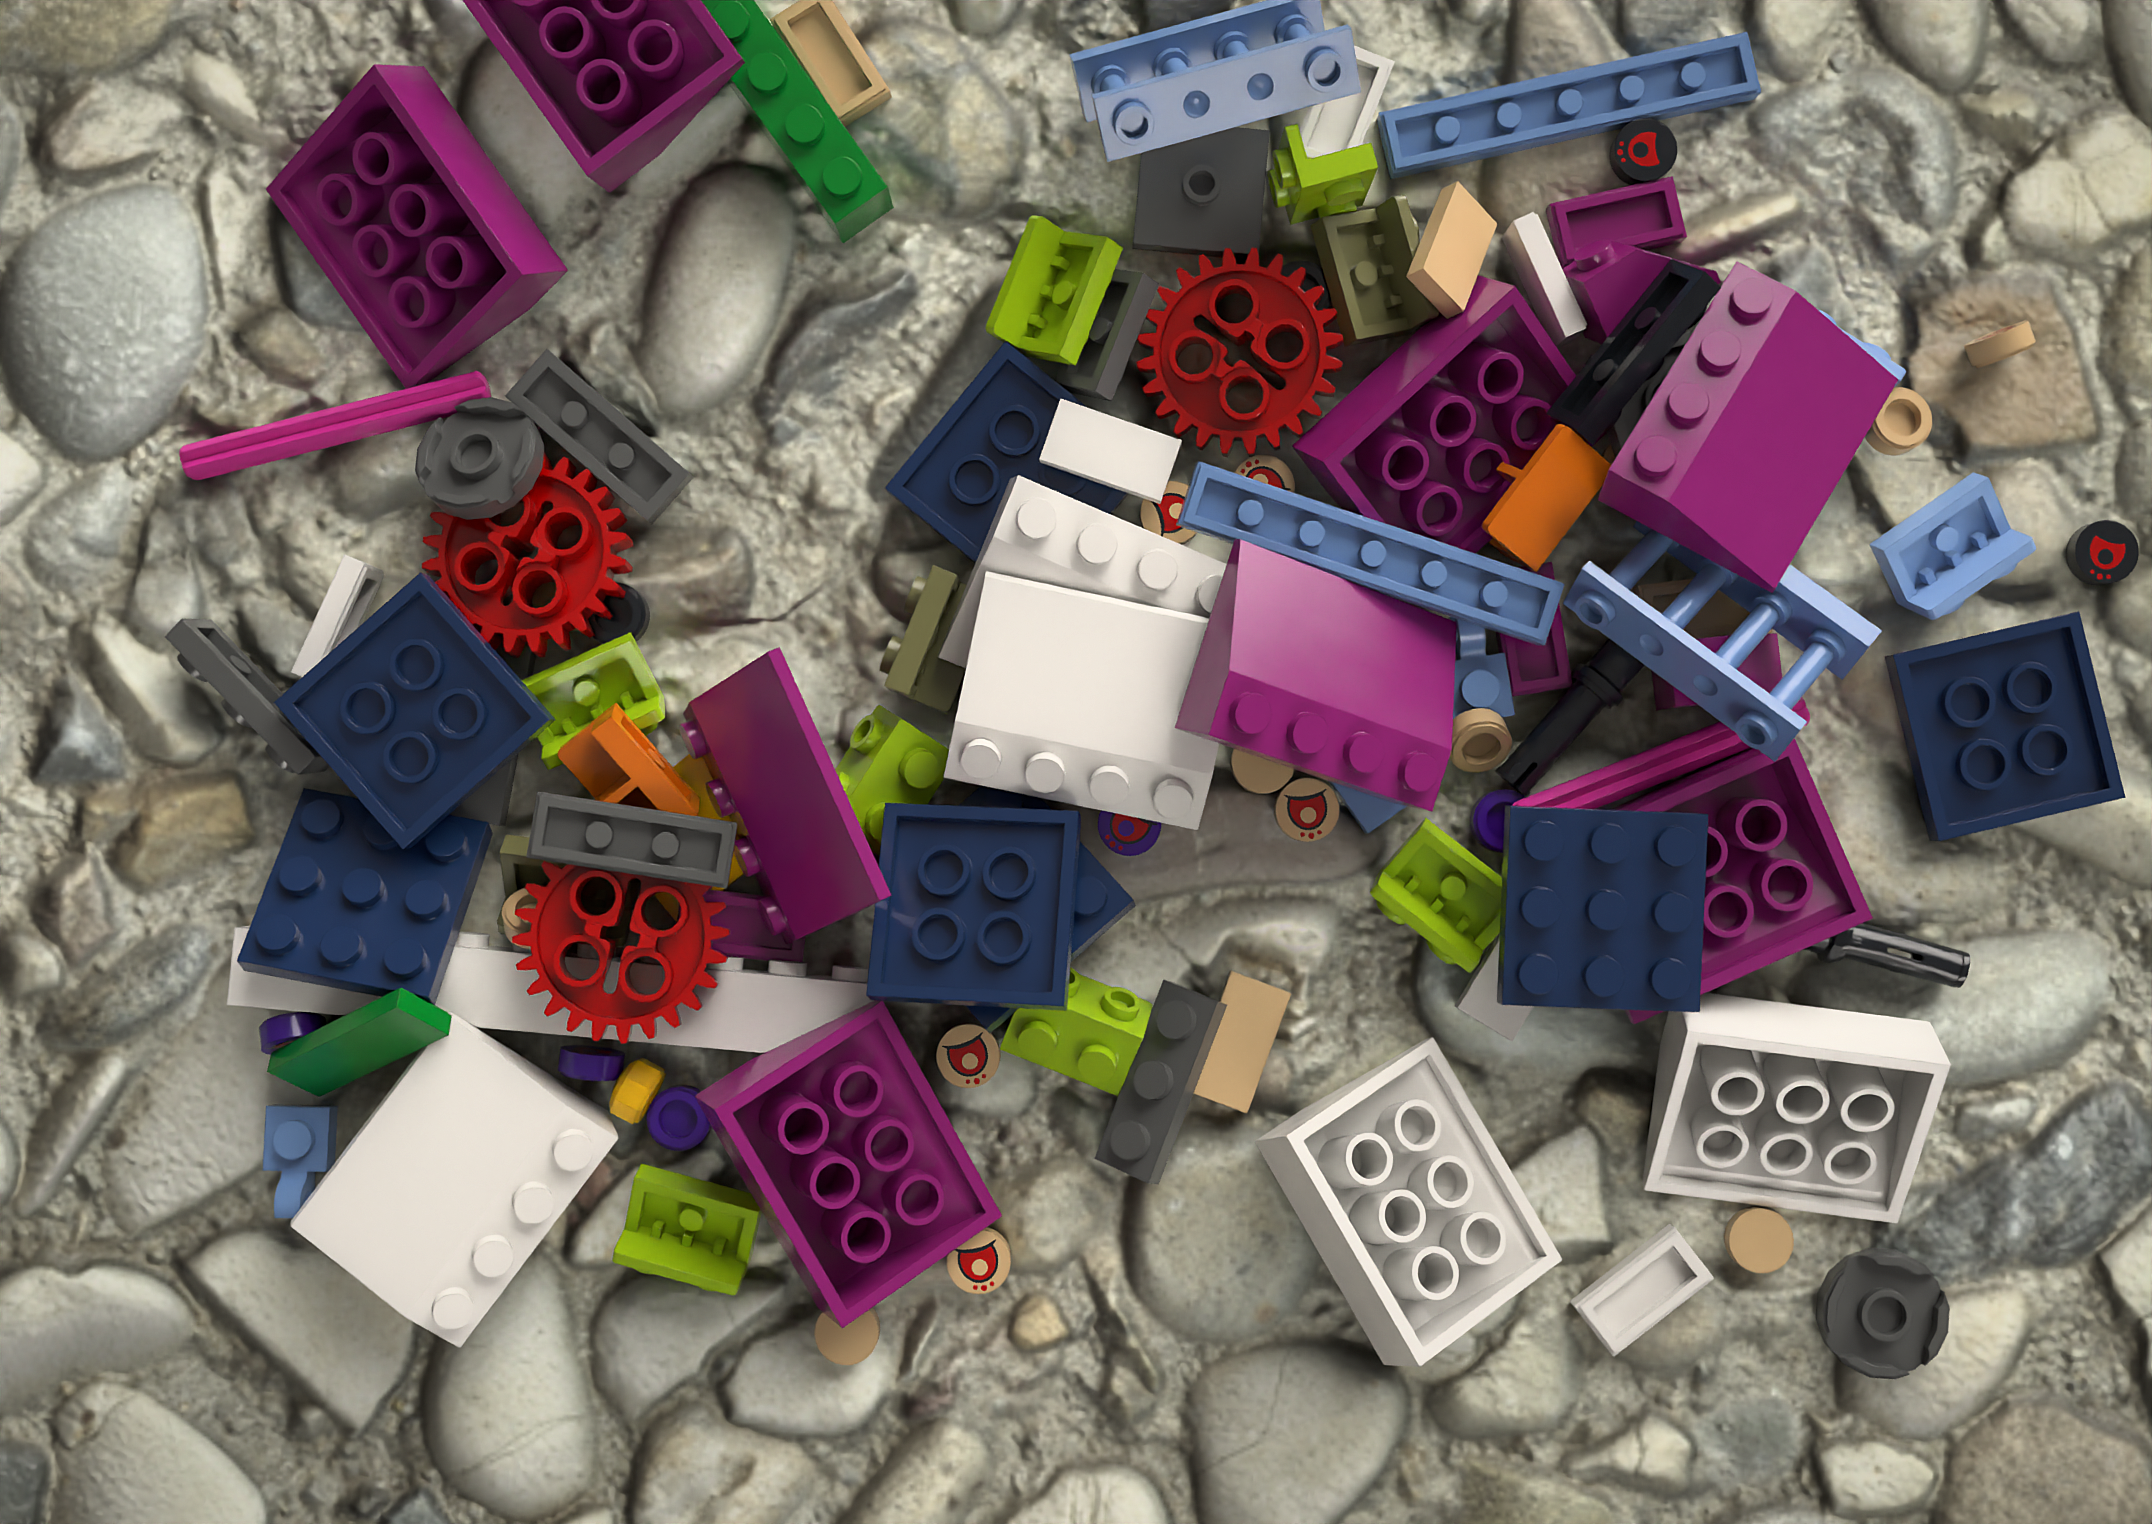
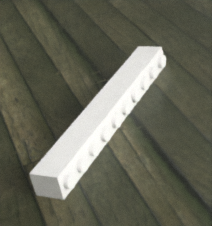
[227,926,874,1053]

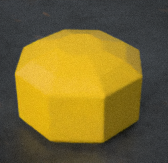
[609,1057,666,1125]

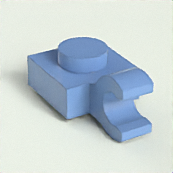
[1449,617,1515,719]
[262,1104,338,1218]

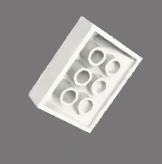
[937,475,1227,668]
[944,571,1219,830]
[1642,993,1951,1223]
[291,1012,618,1348]
[1255,1037,1562,1367]

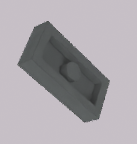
[1054,269,1159,401]

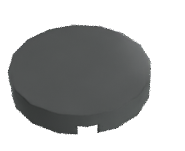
[415,397,544,520]
[1816,1247,1950,1379]

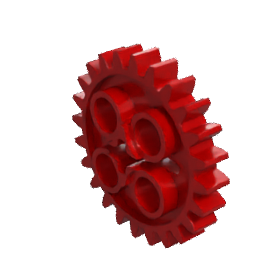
[1137,247,1343,457]
[422,453,633,658]
[512,861,731,1044]

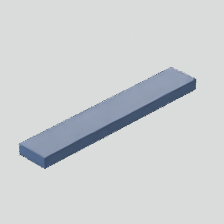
[1376,32,1761,180]
[1176,461,1564,646]

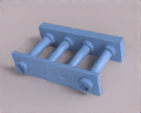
[1069,0,1361,162]
[1563,521,1882,762]

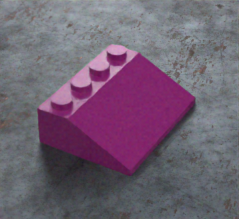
[463,0,745,193]
[266,64,568,389]
[1598,261,1898,593]
[1292,275,1607,554]
[1175,539,1457,812]
[679,647,891,945]
[1610,739,1873,1024]
[694,1000,1002,1328]

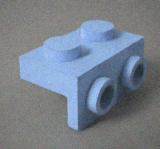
[1869,472,2036,620]

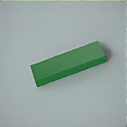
[267,987,452,1097]

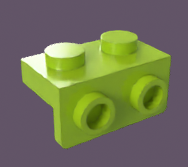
[1267,124,1378,225]
[985,215,1123,366]
[521,632,665,770]
[835,705,949,856]
[1370,818,1502,973]
[1000,967,1153,1096]
[612,1163,762,1295]

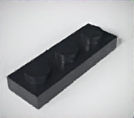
[1546,259,1721,444]

